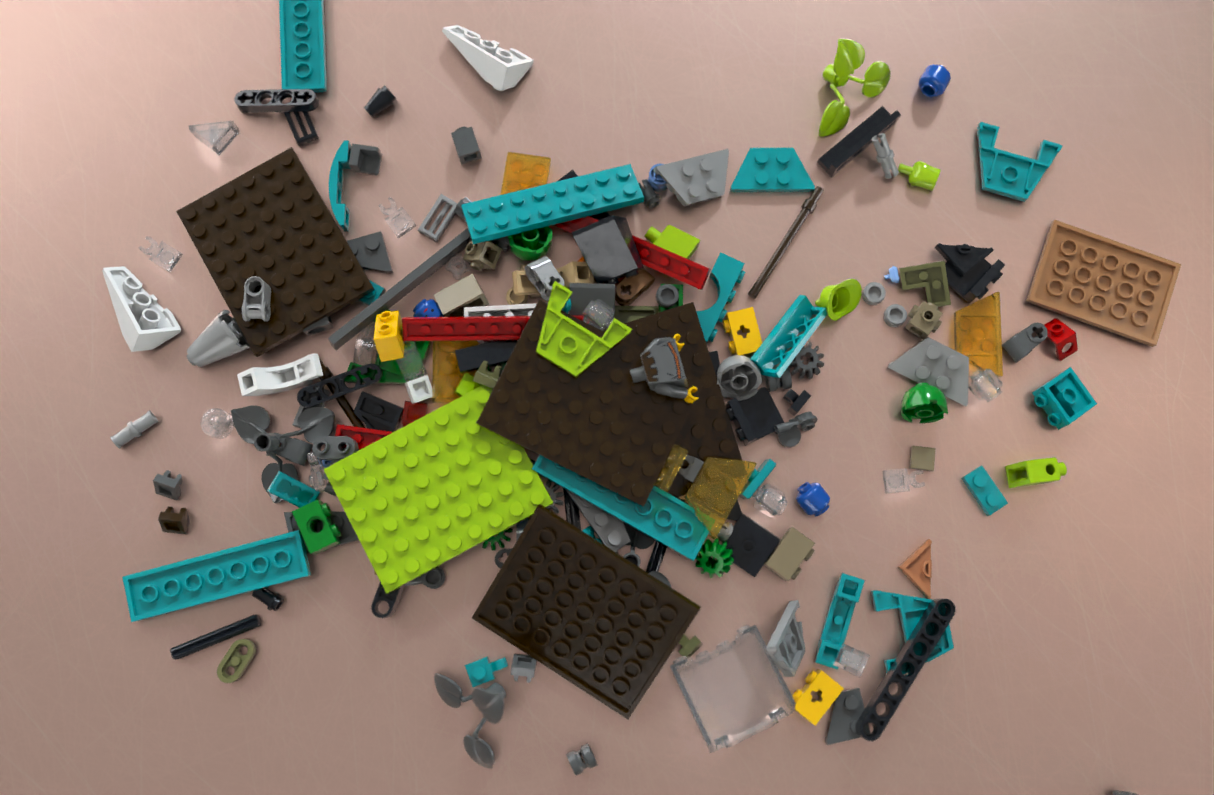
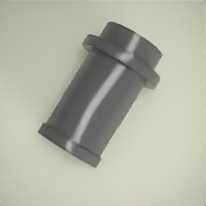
[639,179,661,209]

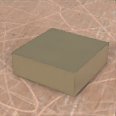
[909,445,936,471]

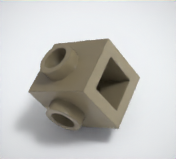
[463,239,502,271]
[904,301,943,339]

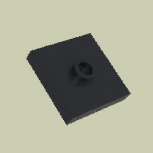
[721,513,781,577]

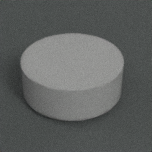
[862,282,886,305]
[884,304,907,327]

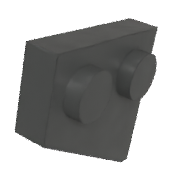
[347,231,393,273]
[825,688,871,745]

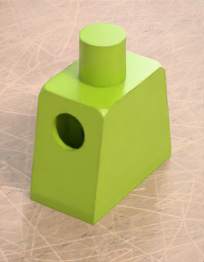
[644,225,700,278]
[1005,457,1067,488]

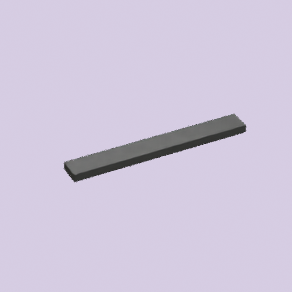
[328,229,471,350]

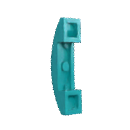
[329,140,352,232]
[815,573,865,670]

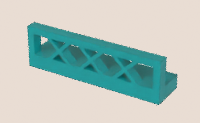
[750,295,828,378]

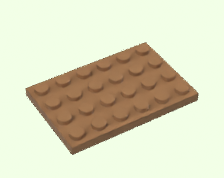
[1026,220,1181,347]

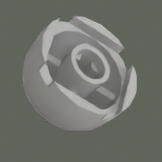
[716,355,762,401]

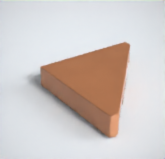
[897,539,932,599]

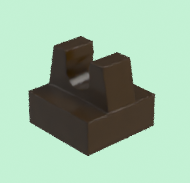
[158,506,188,534]

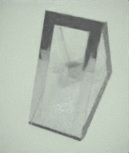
[189,121,239,155]
[353,323,378,369]
[396,341,428,382]
[834,644,870,678]

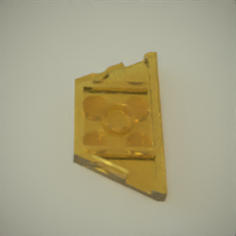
[954,292,1003,377]
[684,457,757,539]

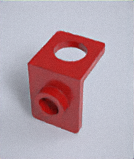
[1044,318,1078,361]

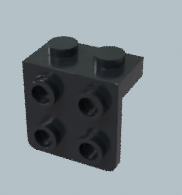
[945,244,1005,303]
[725,387,784,446]

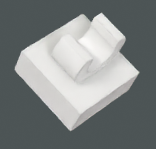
[405,375,435,404]

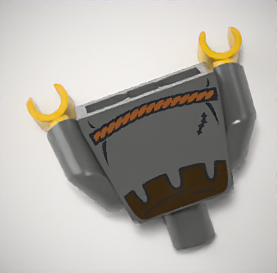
[630,334,699,403]

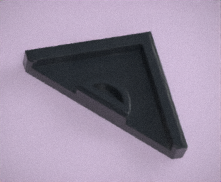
[934,243,994,277]

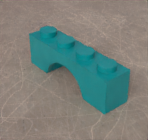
[696,252,745,344]

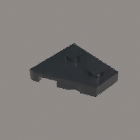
[354,391,405,432]

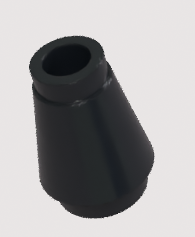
[364,85,396,117]

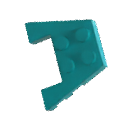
[977,122,1063,202]
[871,590,954,675]

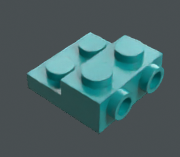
[1032,367,1097,430]

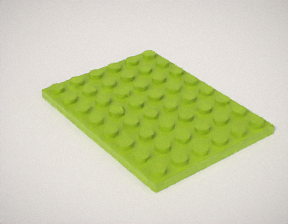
[323,385,554,593]

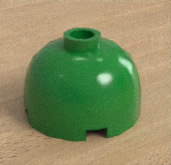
[508,226,553,262]
[901,383,948,424]

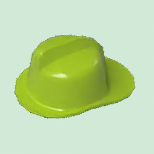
[815,278,862,321]

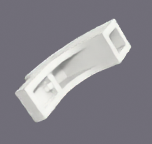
[237,354,323,396]

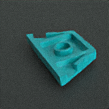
[730,148,815,192]

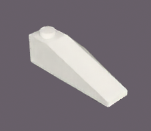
[442,25,534,91]
[102,266,181,352]

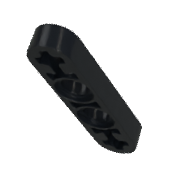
[234,89,319,113]
[297,363,383,407]

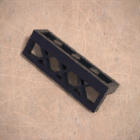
[817,106,901,178]

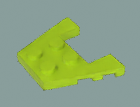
[536,281,632,377]

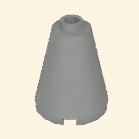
[187,310,250,367]

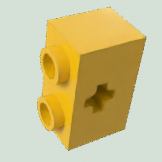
[723,307,762,357]
[374,310,405,362]
[789,669,844,726]

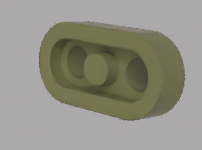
[217,639,256,683]

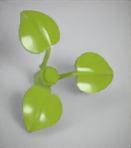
[819,39,891,137]

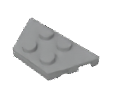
[653,149,729,206]
[888,337,969,406]
[766,600,805,677]

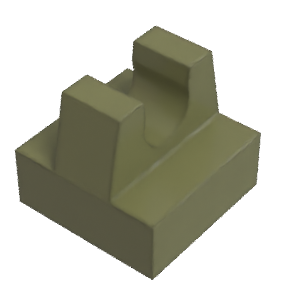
[473,361,502,389]
[678,635,703,661]

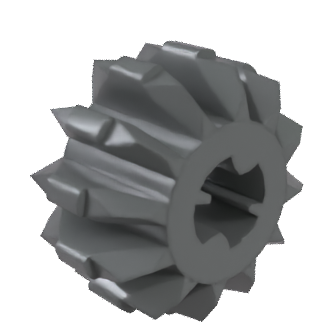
[788,342,824,380]

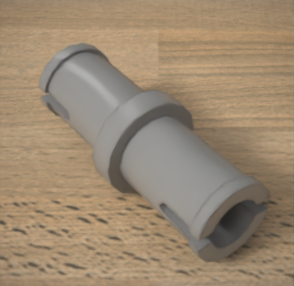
[872,133,899,179]
[110,410,158,449]

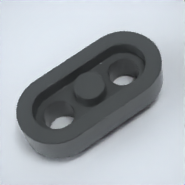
[312,436,359,460]

